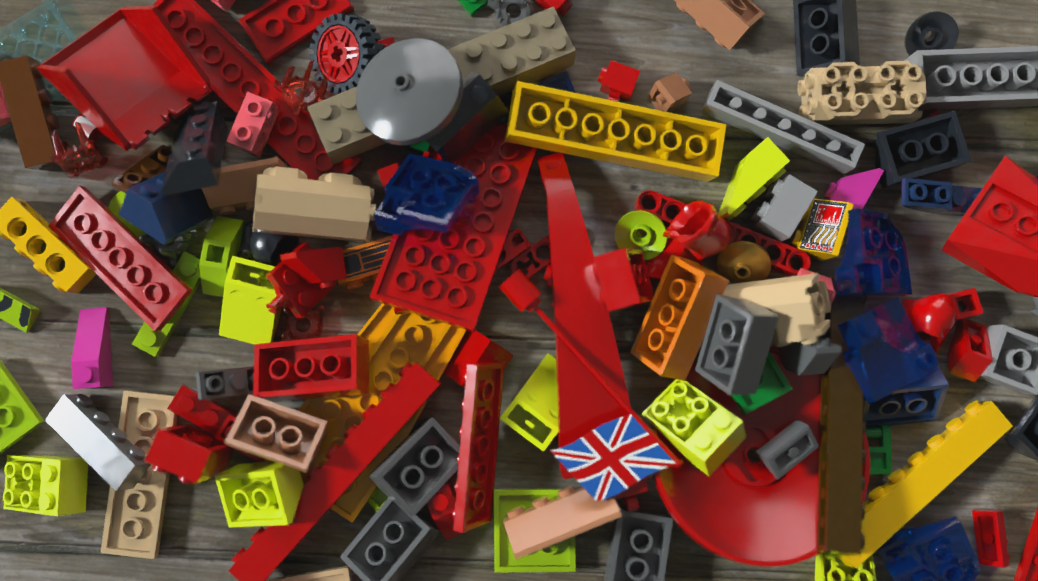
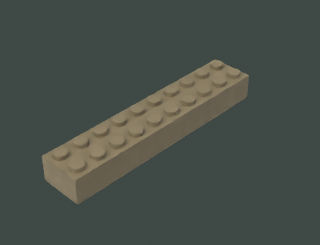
[307,6,576,165]

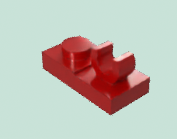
[972,509,1010,568]

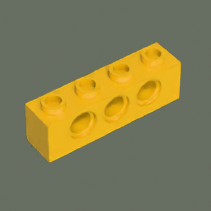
[0,197,96,294]

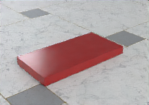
[238,0,355,65]

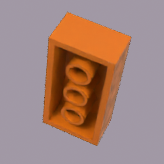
[630,255,729,381]

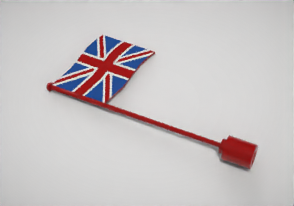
[499,269,683,501]

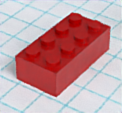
[253,334,369,402]

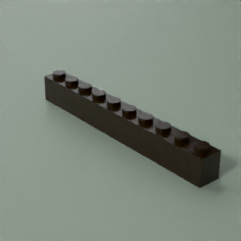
[817,276,867,556]

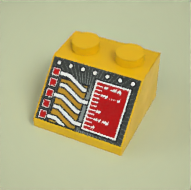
[790,199,854,261]

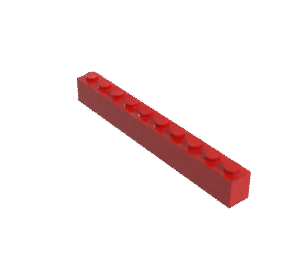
[228,362,442,581]

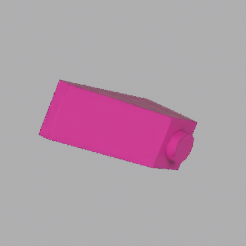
[71,307,113,389]

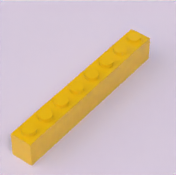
[837,400,1013,568]

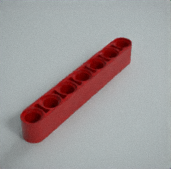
[634,190,811,276]

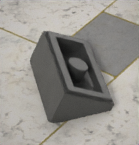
[756,420,819,479]

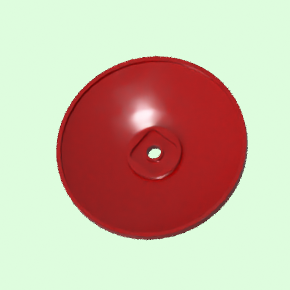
[651,346,870,567]

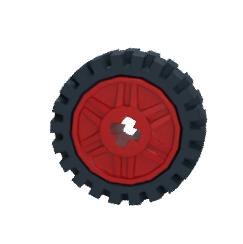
[309,14,383,94]

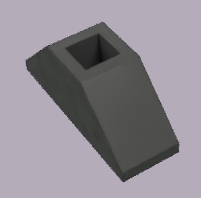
[776,337,841,375]
[196,366,254,400]

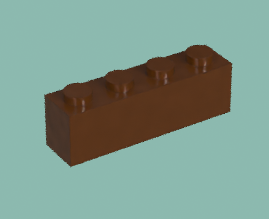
[0,55,67,170]

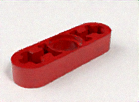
[511,234,551,279]

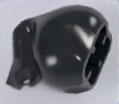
[237,220,299,267]

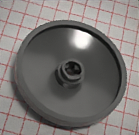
[356,38,463,145]

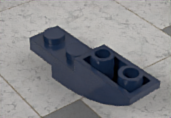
[901,178,982,216]

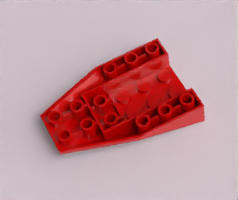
[941,156,1038,297]

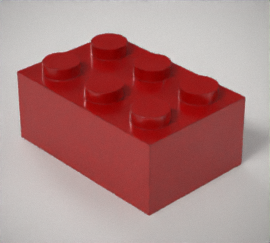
[592,248,654,312]
[145,424,234,485]

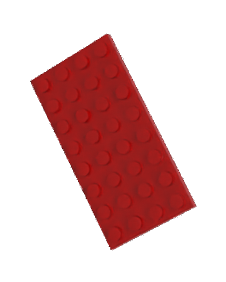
[370,123,538,332]

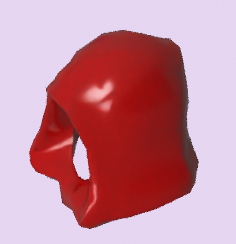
[663,201,731,260]
[892,293,957,355]

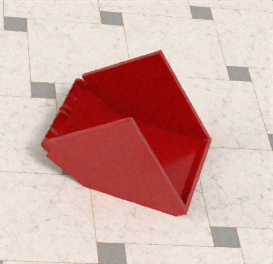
[36,6,211,151]

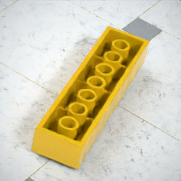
[504,81,726,182]

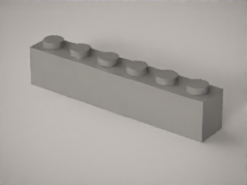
[701,80,865,174]

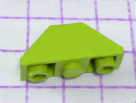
[199,216,245,297]

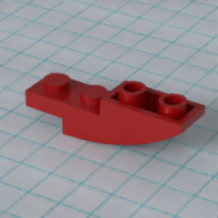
[167,384,266,462]

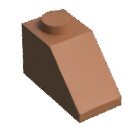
[647,72,692,113]

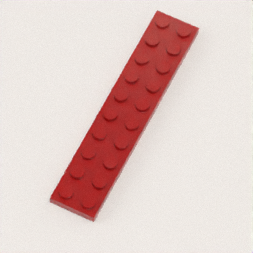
[152,0,362,181]

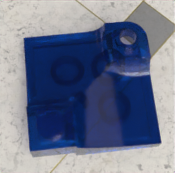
[373,153,480,236]
[835,208,912,297]
[837,296,938,403]
[877,516,981,581]

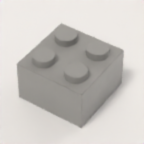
[749,174,818,242]
[979,325,1038,395]

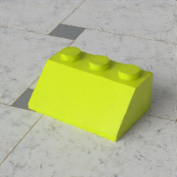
[215,461,303,527]

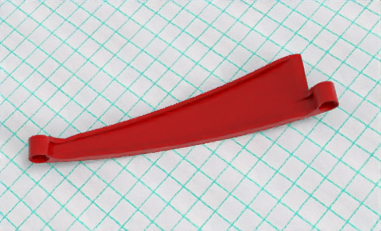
[536,152,631,479]

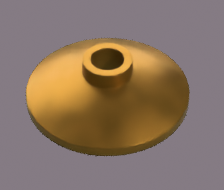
[717,241,771,284]

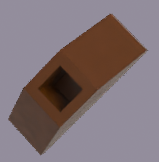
[111,144,171,193]

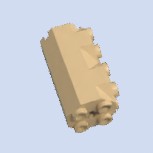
[797,61,927,125]
[253,166,376,242]
[723,273,831,347]

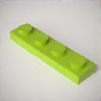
[132,251,201,357]

